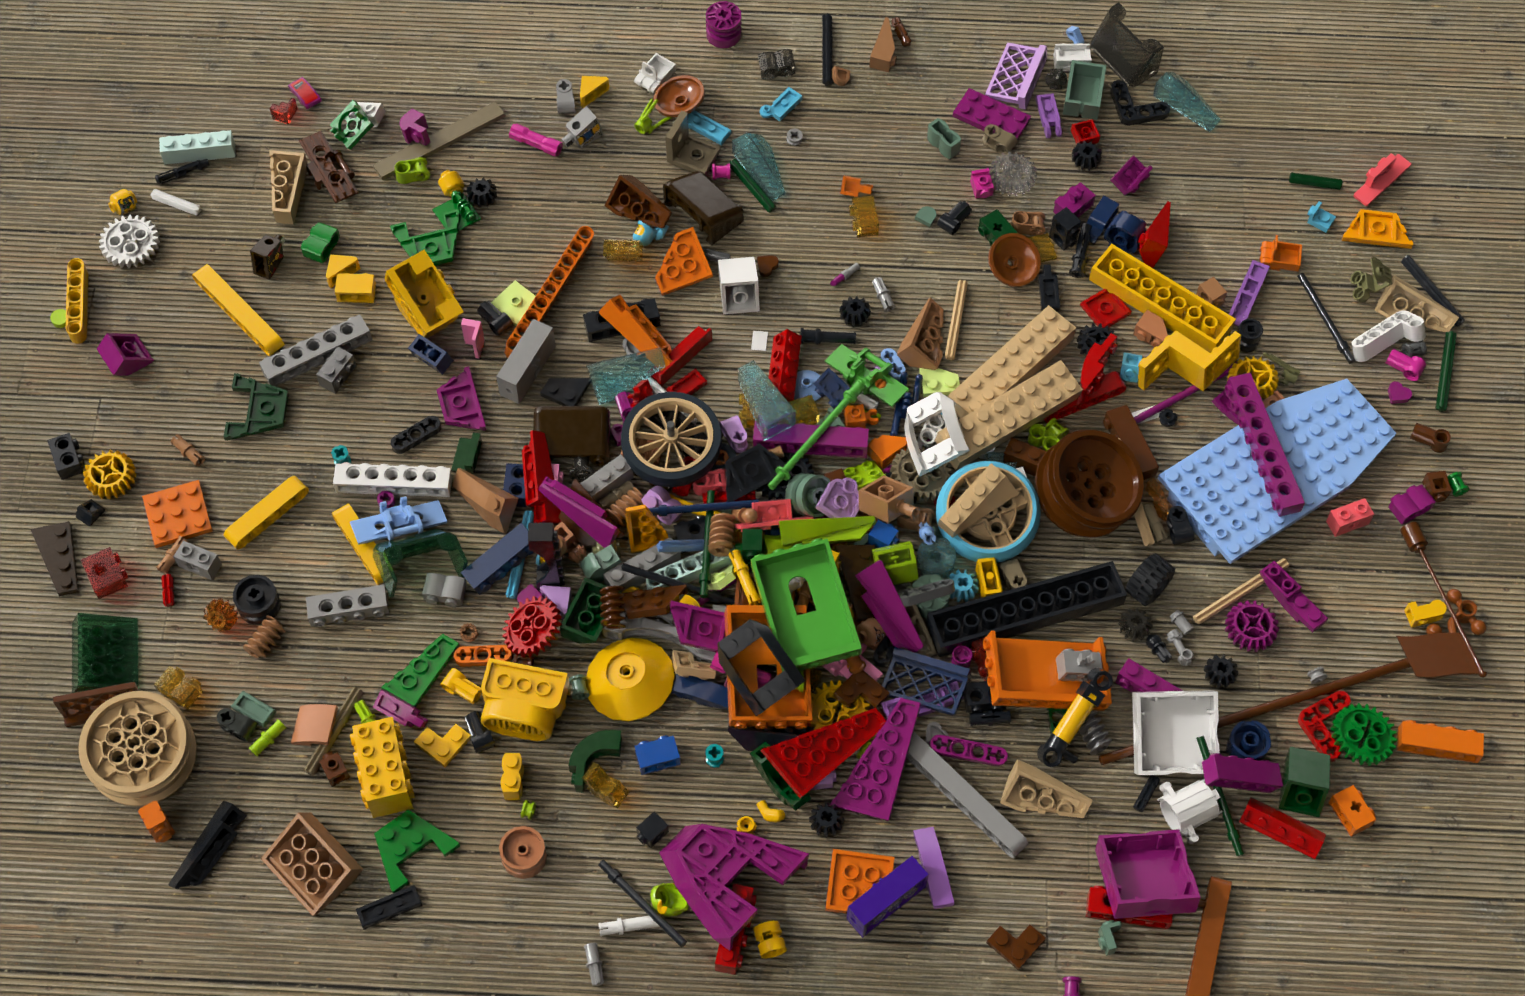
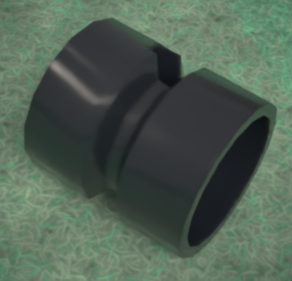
[1238,318,1263,352]

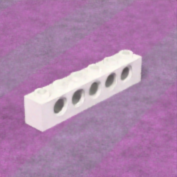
[333,462,452,497]

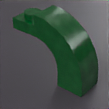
[568,730,622,793]
[750,742,811,811]

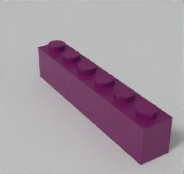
[753,421,869,458]

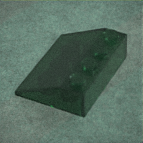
[72,613,138,695]

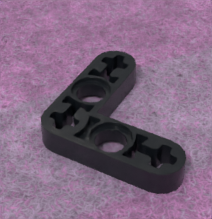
[1110,80,1170,126]

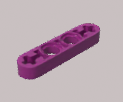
[929,735,1008,766]

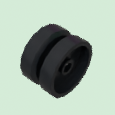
[233,574,281,625]

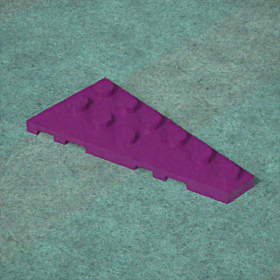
[830,698,921,821]

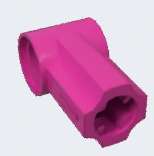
[1385,349,1426,381]

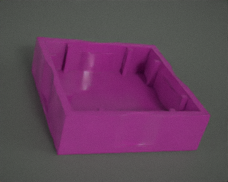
[1095,829,1201,919]

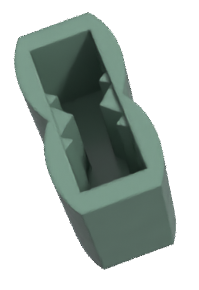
[927,118,961,159]

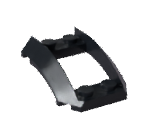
[717,619,806,716]

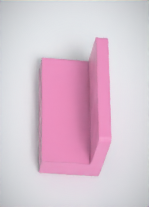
[461,318,485,359]

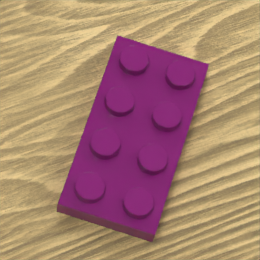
[952,88,1031,141]

